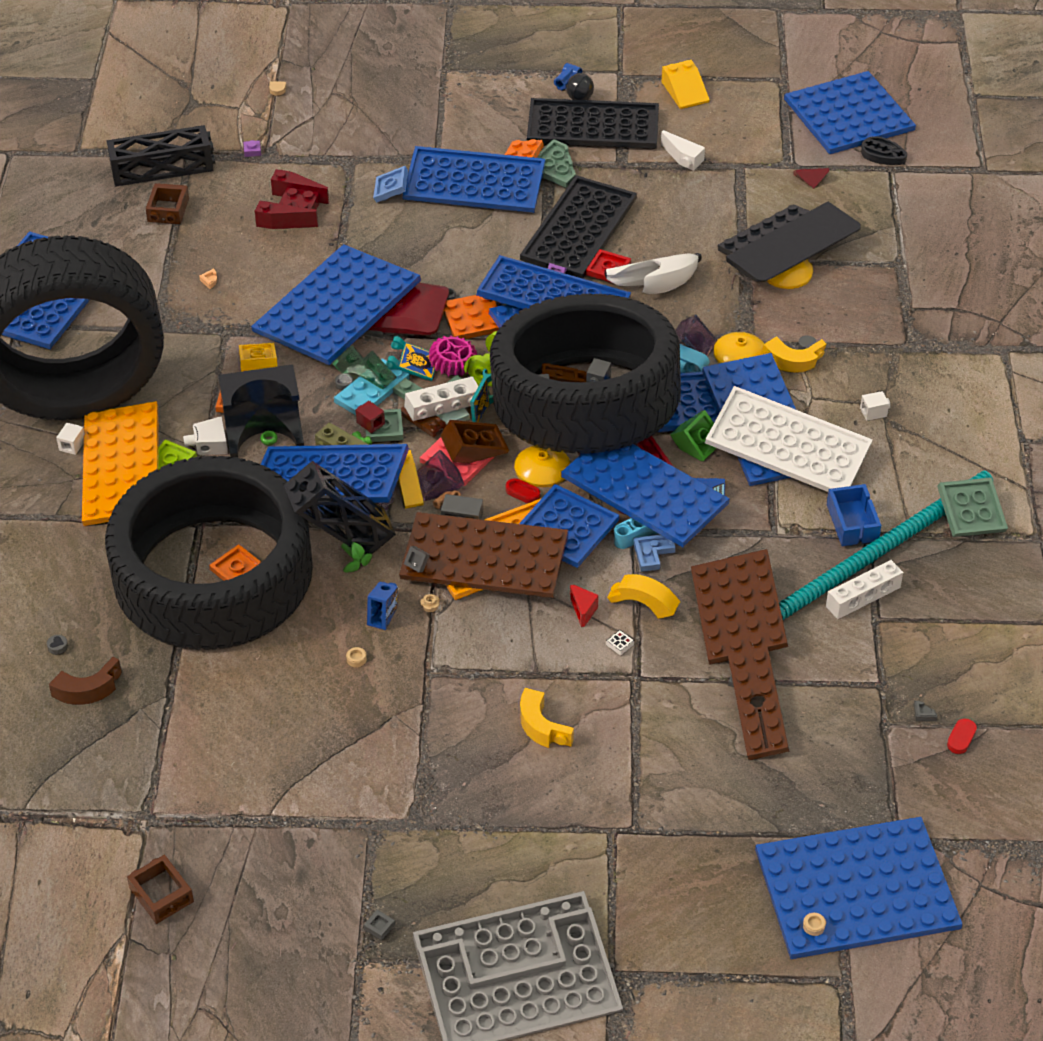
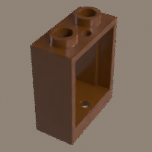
[146,183,189,224]
[127,854,194,924]

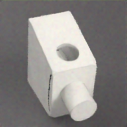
[183,417,228,455]

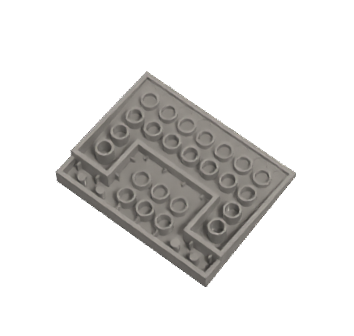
[413,891,623,1041]

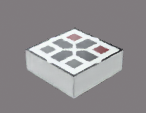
[606,630,634,656]

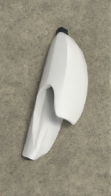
[604,253,702,294]

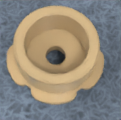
[420,594,440,612]

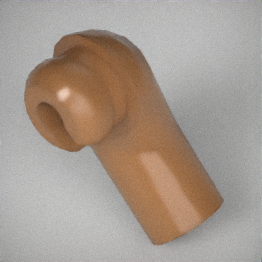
[433,490,461,509]

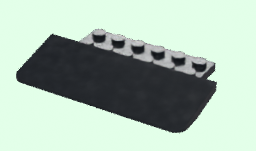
[717,201,861,282]

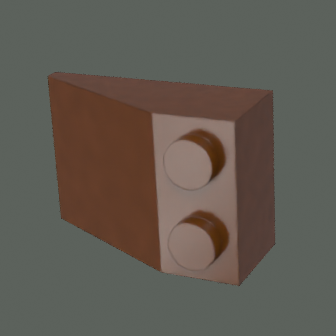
[440,420,509,463]

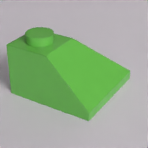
[670,410,716,461]

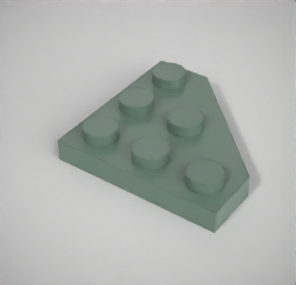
[537,139,576,188]

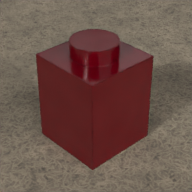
[355,401,385,434]

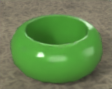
[260,431,278,445]

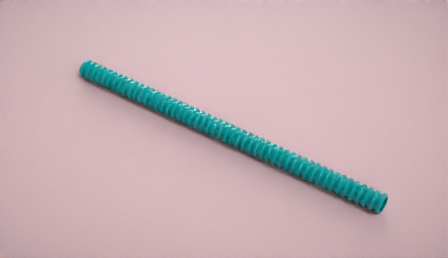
[779,470,993,620]

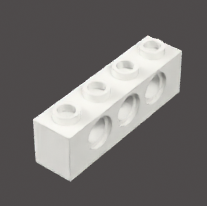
[404,376,478,421]
[826,560,903,619]

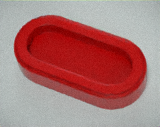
[506,478,540,503]
[947,719,977,754]

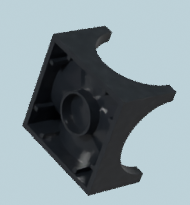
[218,364,304,458]

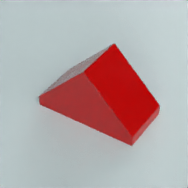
[570,585,599,627]

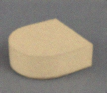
[269,81,286,96]

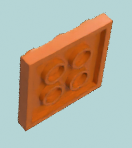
[444,295,499,339]

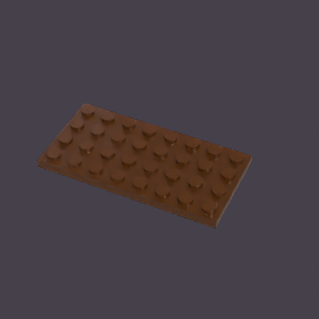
[399,512,568,598]

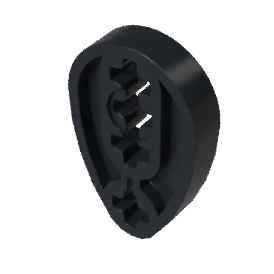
[861,136,907,165]

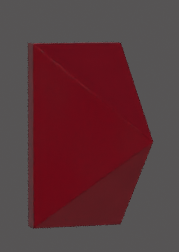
[793,168,829,189]

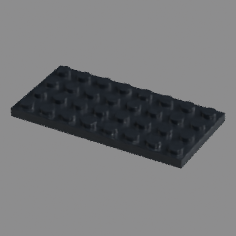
[527,98,659,149]
[520,175,637,279]

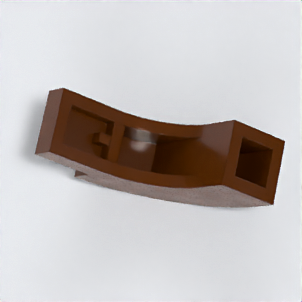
[49,657,122,705]

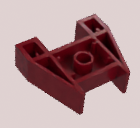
[254,169,329,229]

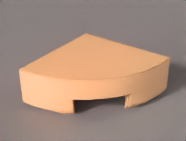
[199,269,217,289]

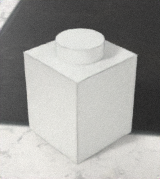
[860,391,890,421]
[56,423,85,455]

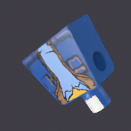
[367,582,399,630]

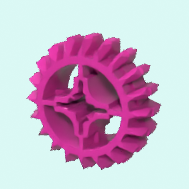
[429,335,477,377]

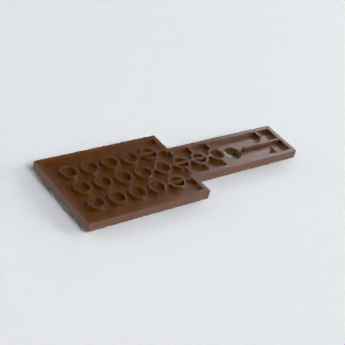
[691,549,790,760]

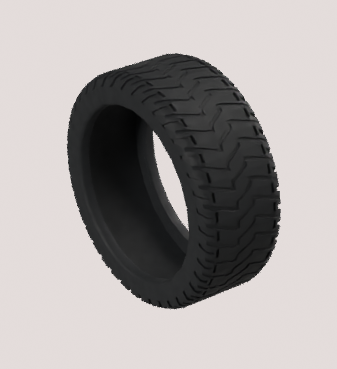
[0,235,164,420]
[490,294,681,454]
[105,456,313,650]

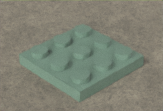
[937,477,1008,537]

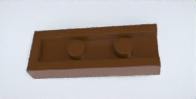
[401,406,446,438]

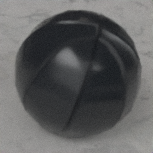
[566,73,594,100]

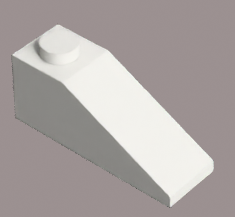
[661,130,705,171]

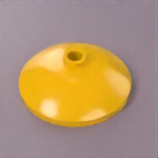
[767,259,813,289]
[713,332,764,363]
[514,445,570,487]

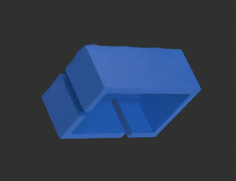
[826,484,881,546]

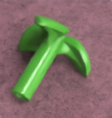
[341,542,372,573]

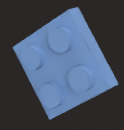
[373,166,408,203]

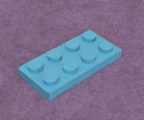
[334,358,410,415]

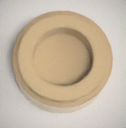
[346,647,367,667]
[803,913,826,936]

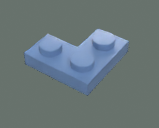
[633,535,675,572]

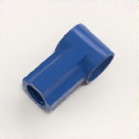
[554,63,583,91]

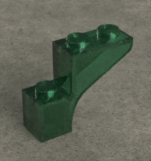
[333,345,397,389]

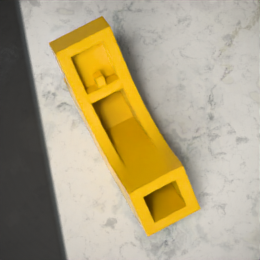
[760,336,826,373]
[607,574,680,619]
[520,688,574,748]

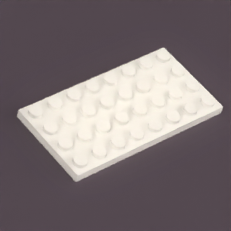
[705,386,872,492]

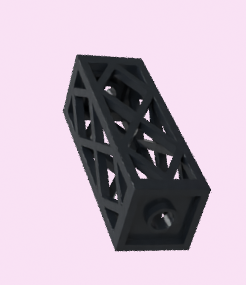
[106,125,215,187]
[283,461,396,556]

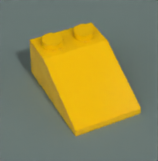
[661,60,710,109]
[239,343,277,372]

